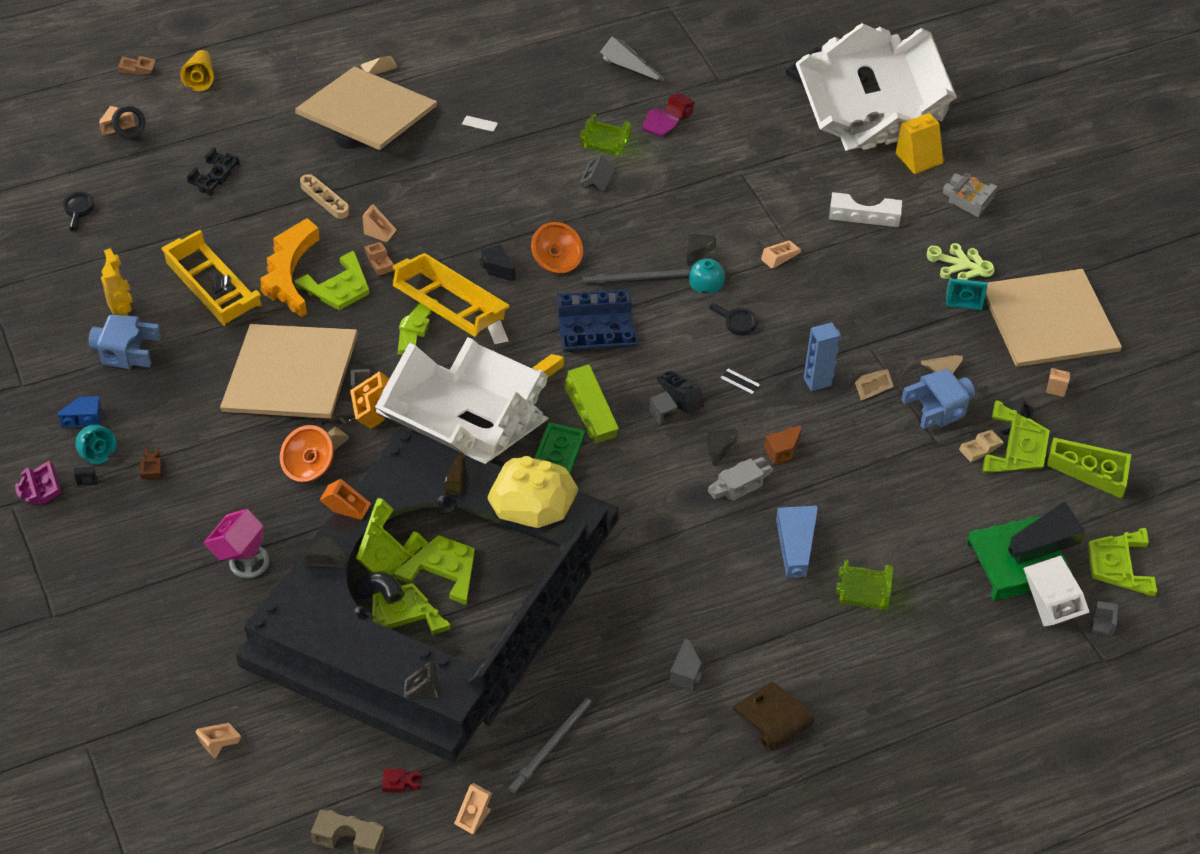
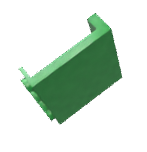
[966,516,1072,601]

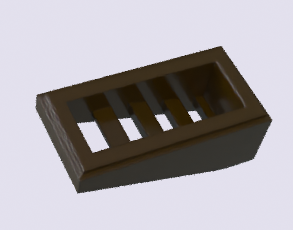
[444,452,466,495]

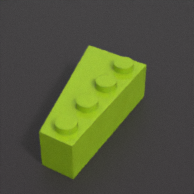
[565,364,619,444]
[1047,438,1131,499]

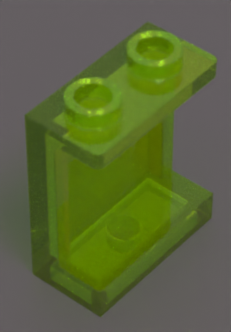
[580,113,631,156]
[836,559,893,610]

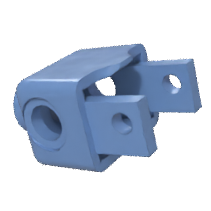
[89,315,161,370]
[902,369,975,429]

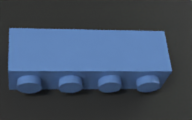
[804,322,841,391]

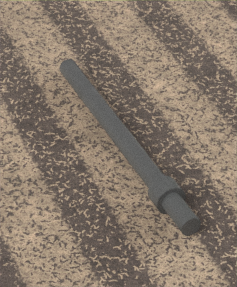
[582,269,690,285]
[509,698,592,793]

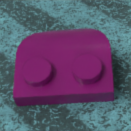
[15,461,62,505]

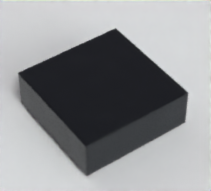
[74,466,97,485]

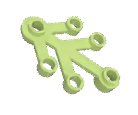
[926,243,994,280]

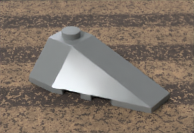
[600,36,664,82]

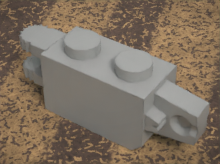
[708,457,773,500]

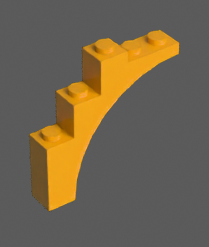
[260,218,320,317]

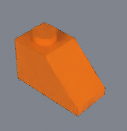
[320,479,371,520]

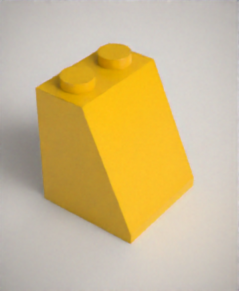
[896,113,943,174]

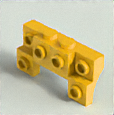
[101,248,133,316]

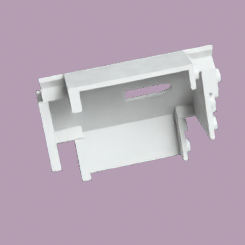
[796,23,957,151]
[375,338,549,464]

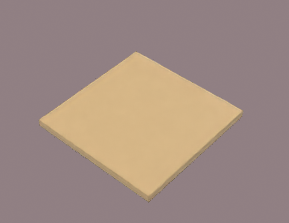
[295,67,437,150]
[985,269,1122,367]
[220,324,358,418]

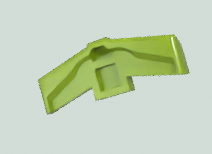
[398,299,438,355]

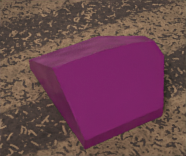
[642,108,679,137]

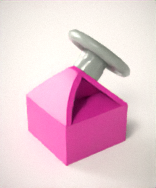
[203,509,270,579]

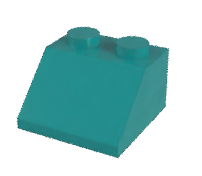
[946,278,988,310]

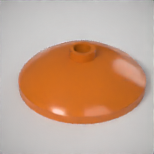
[531,222,583,274]
[280,425,334,483]

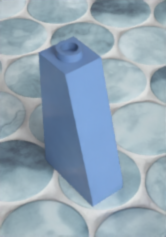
[776,506,818,578]

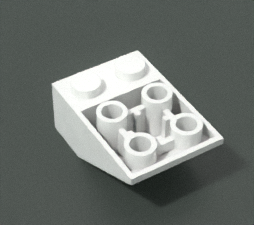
[1024,556,1089,626]

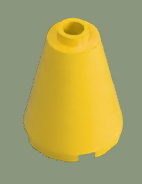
[180,50,214,91]

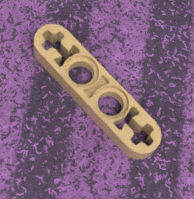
[300,174,349,219]

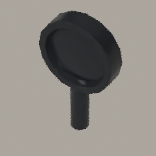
[63,191,94,231]
[709,303,757,336]

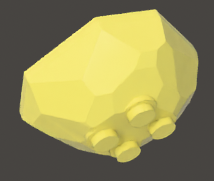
[488,456,578,528]

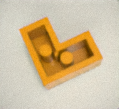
[350,371,390,429]

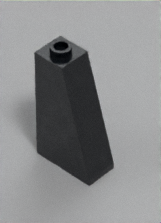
[1008,502,1086,564]

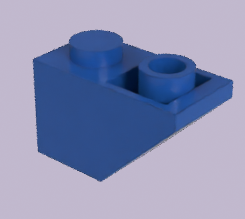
[58,396,102,428]

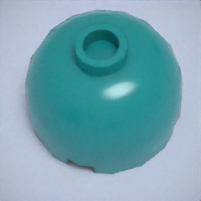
[689,259,725,294]
[75,425,116,464]

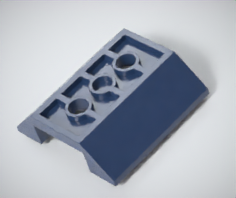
[557,289,638,351]

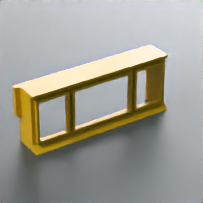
[161,230,262,326]
[393,253,510,337]

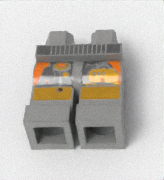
[942,173,997,217]

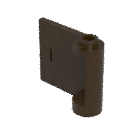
[733,682,814,750]

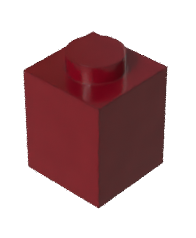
[665,93,695,119]

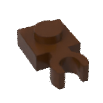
[140,447,162,479]

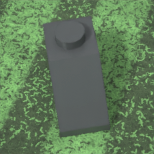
[669,639,703,691]

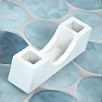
[829,192,902,227]

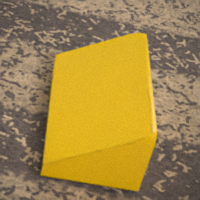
[532,354,564,377]

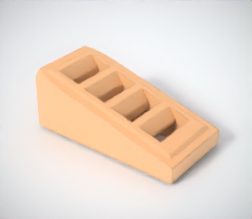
[761,240,801,268]

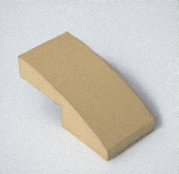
[959,430,1004,462]

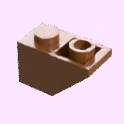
[764,425,802,465]

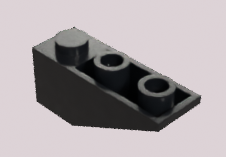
[657,371,704,414]

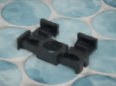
[187,147,240,196]

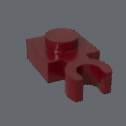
[382,769,421,793]

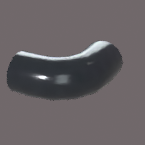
[354,571,405,604]

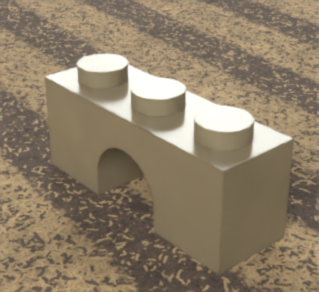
[311,809,385,854]

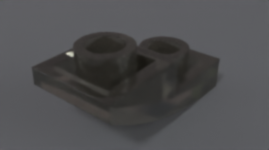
[848,112,884,135]
[319,401,356,425]

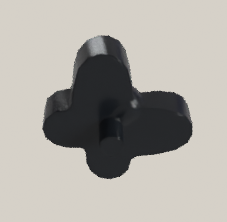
[212,275,234,293]

